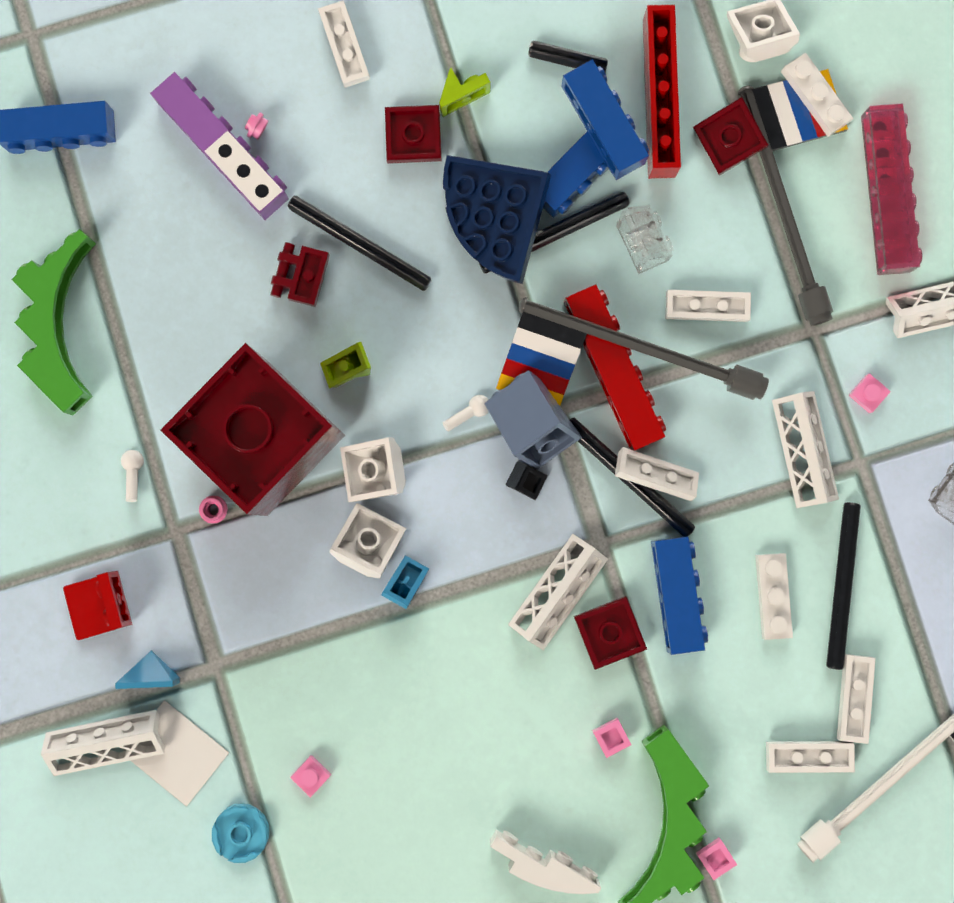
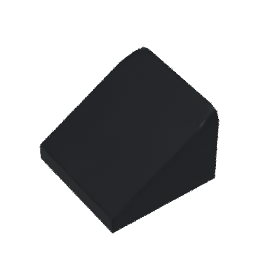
[506,461,548,500]

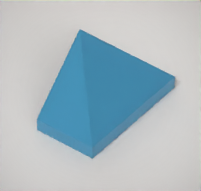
[115,650,180,689]

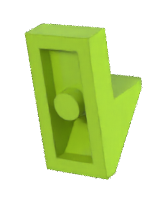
[439,68,491,117]
[320,342,371,389]

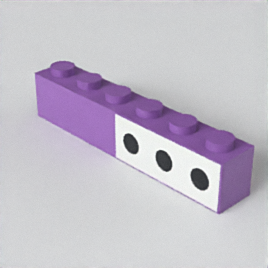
[150,72,289,220]

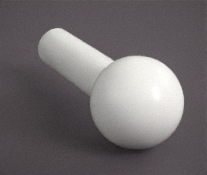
[443,395,489,432]
[121,450,144,502]

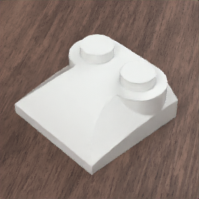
[727,0,800,62]
[340,437,406,502]
[330,503,406,579]

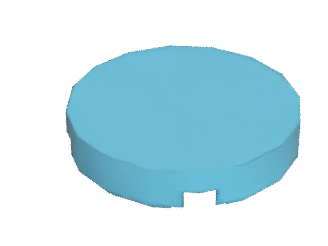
[212,804,269,863]

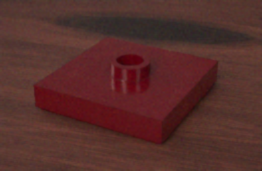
[693,97,769,176]
[385,105,442,164]
[573,596,647,670]

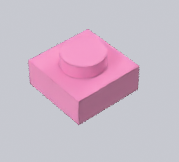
[848,373,891,413]
[592,718,631,758]
[290,755,331,798]
[696,837,737,880]

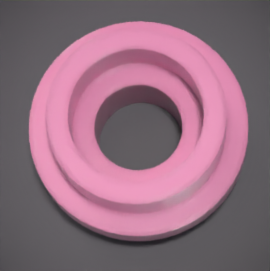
[245,112,268,140]
[199,496,228,524]

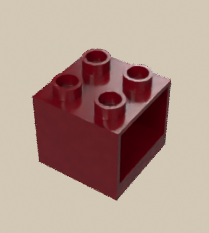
[160,343,345,516]

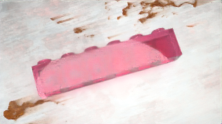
[861,103,922,275]

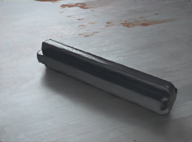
[528,41,608,72]

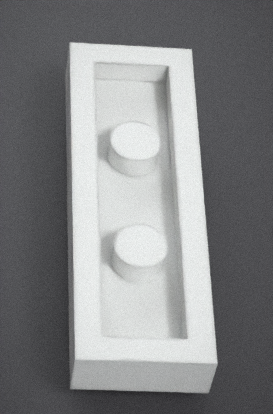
[318,0,370,88]
[781,53,854,137]
[665,290,751,322]
[615,447,699,501]
[755,553,793,640]
[837,654,876,744]
[766,741,855,773]

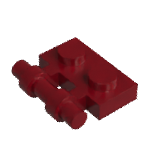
[270,242,330,307]

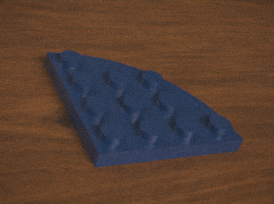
[443,155,551,284]

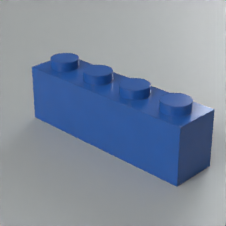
[561,59,649,180]
[0,101,116,154]
[543,131,609,218]
[651,537,708,655]

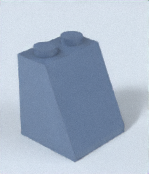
[484,370,582,470]

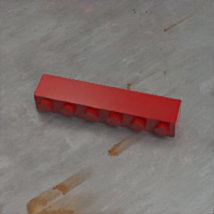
[643,5,681,179]
[564,284,666,451]

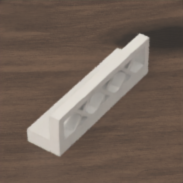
[886,282,954,338]
[772,391,839,508]
[508,534,608,651]
[41,710,165,776]

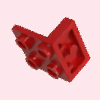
[63,571,132,640]

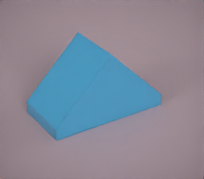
[381,555,429,609]

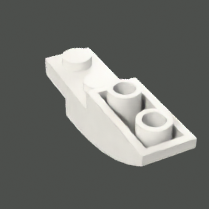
[490,830,601,894]

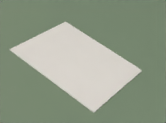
[124,700,229,807]

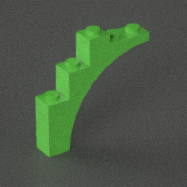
[11,229,96,415]
[618,725,709,903]

